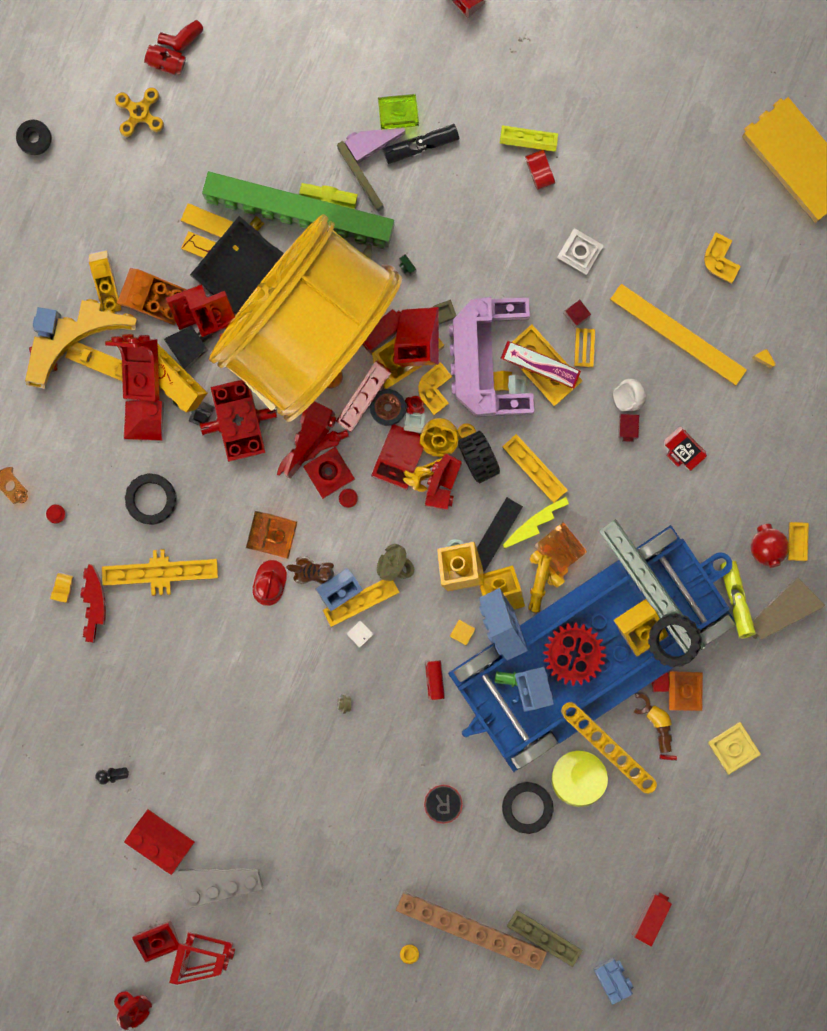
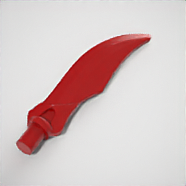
[277,430,350,476]

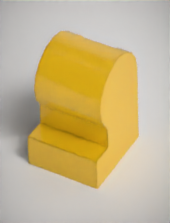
[50,572,73,603]

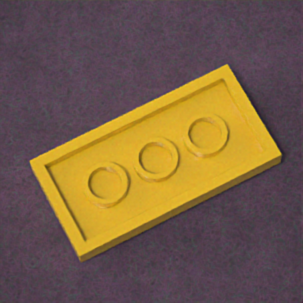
[503,324,583,407]

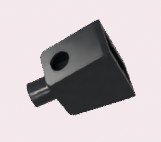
[164,326,213,371]

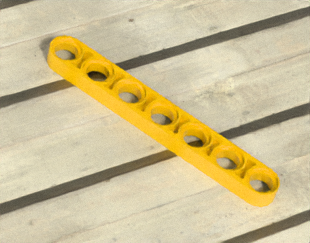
[561,702,657,794]

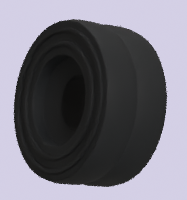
[16,119,52,155]

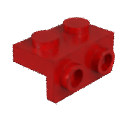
[427,453,462,497]

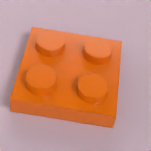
[669,671,703,711]

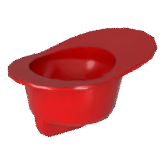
[252,560,287,606]

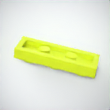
[499,125,558,152]

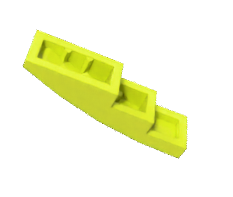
[502,497,569,549]

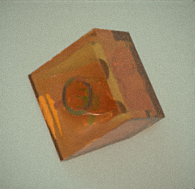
[246,511,297,559]

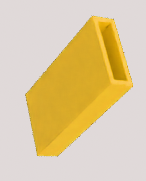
[742,97,827,223]

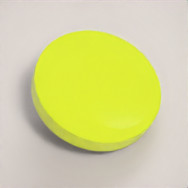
[551,751,608,807]

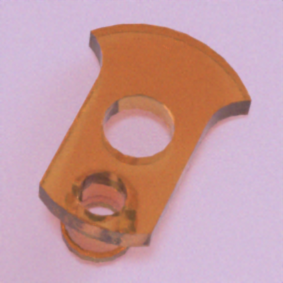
[0,467,28,504]

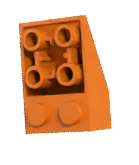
[117,268,187,325]

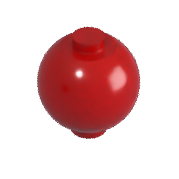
[750,524,789,568]

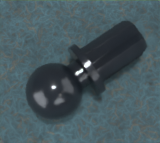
[95,767,129,785]

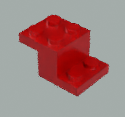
[166,284,235,337]

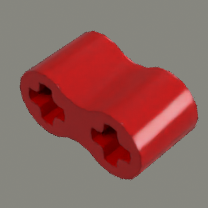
[525,150,555,190]

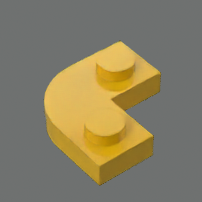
[704,232,741,284]
[418,362,452,415]

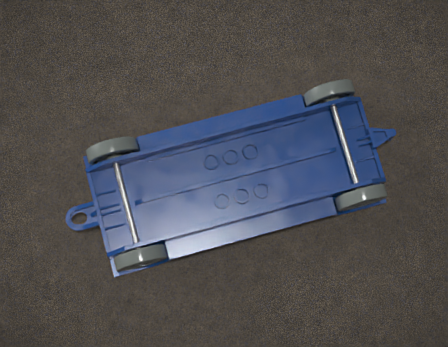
[448,525,735,772]

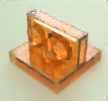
[534,522,587,575]

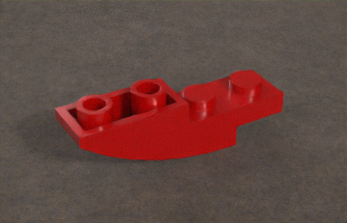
[80,564,106,643]

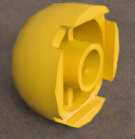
[420,418,459,457]

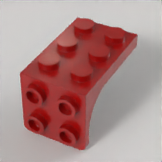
[105,334,159,401]

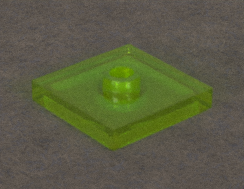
[378,94,419,130]

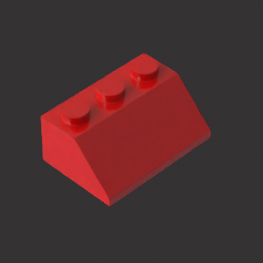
[124,809,195,875]

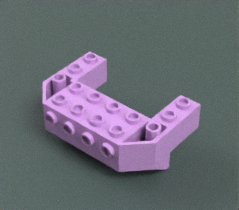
[449,297,534,417]

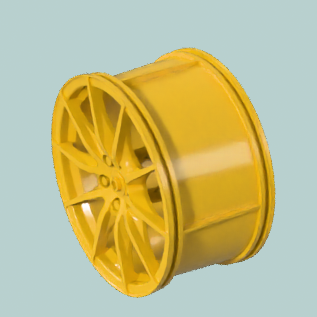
[209,214,403,422]

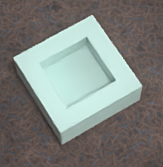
[508,375,527,394]
[404,411,425,433]

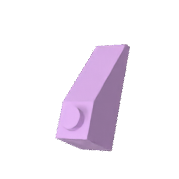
[345,127,405,164]

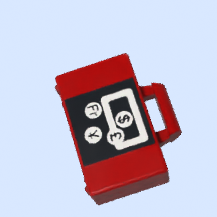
[664,426,707,471]

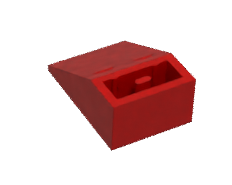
[394,307,439,367]
[371,424,424,491]

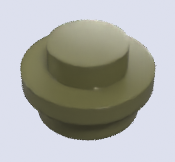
[337,694,351,714]

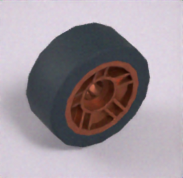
[370,389,406,426]

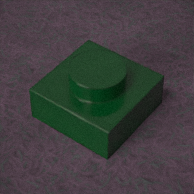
[399,254,417,276]

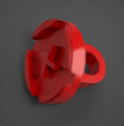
[114,991,152,1030]

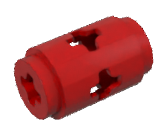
[144,44,186,75]

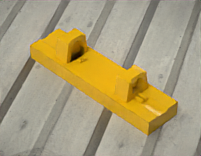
[65,342,122,381]

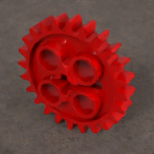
[543,623,606,686]

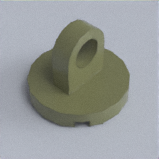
[377,544,414,581]

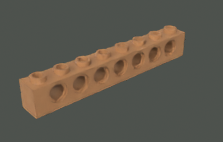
[396,891,547,970]

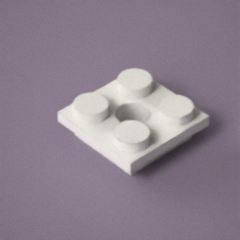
[557,228,604,275]

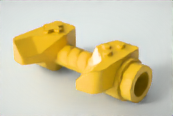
[529,545,568,588]

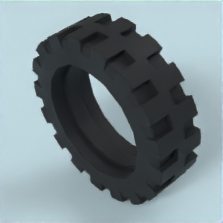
[124,473,177,525]
[648,614,702,667]
[502,782,554,834]

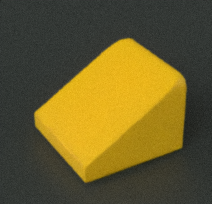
[752,349,776,368]
[450,620,475,645]

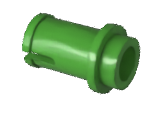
[495,671,518,687]

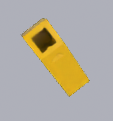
[89,250,122,312]

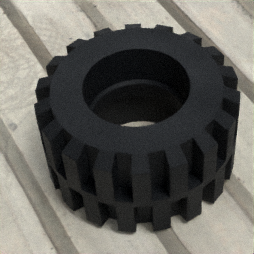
[458,430,500,483]

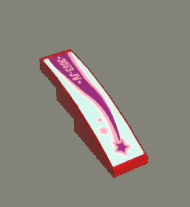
[500,341,581,389]

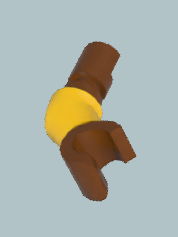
[634,692,672,753]

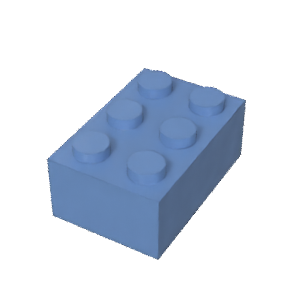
[479,588,528,660]

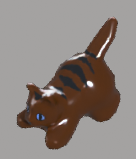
[286,556,334,584]

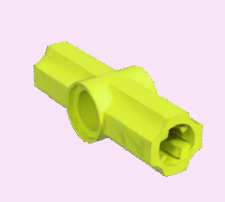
[299,183,358,209]

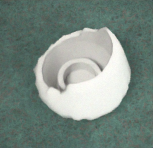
[613,379,646,412]

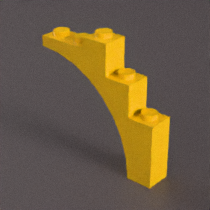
[25,299,137,389]

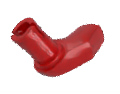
[157,20,203,51]

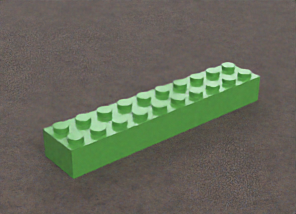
[202,171,394,249]

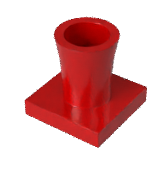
[303,446,355,499]

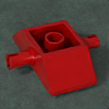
[200,380,277,462]

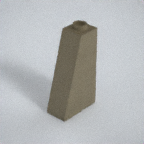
[752,577,825,639]

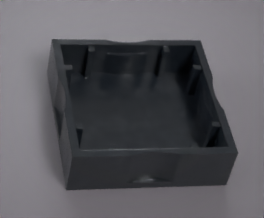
[190,216,284,314]

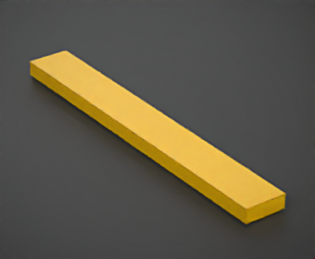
[610,284,747,386]

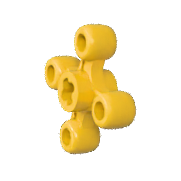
[115,87,164,137]

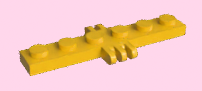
[102,549,218,596]

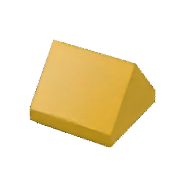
[493,371,512,391]

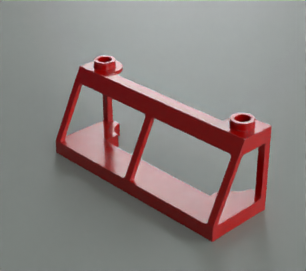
[169,932,235,985]

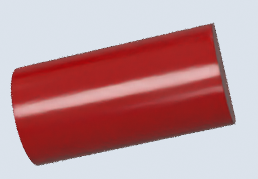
[425,660,445,700]

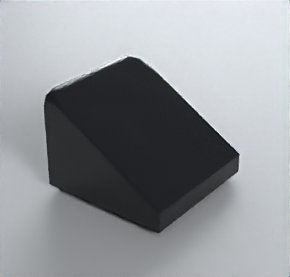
[189,402,215,426]

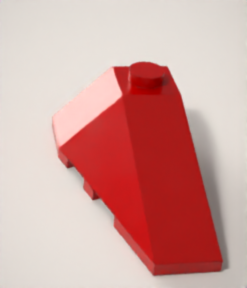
[284,401,336,479]

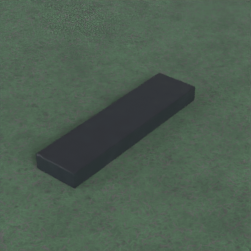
[477,497,523,572]

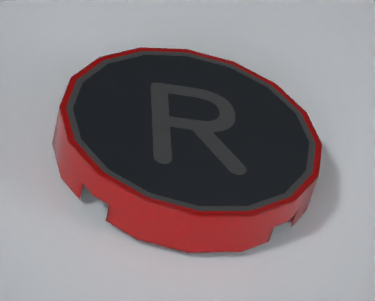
[424,785,463,824]

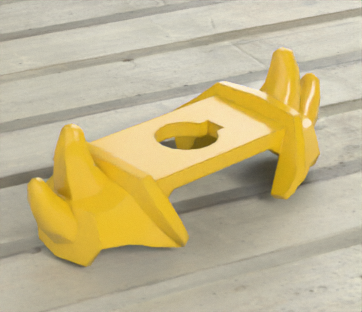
[403,455,457,492]

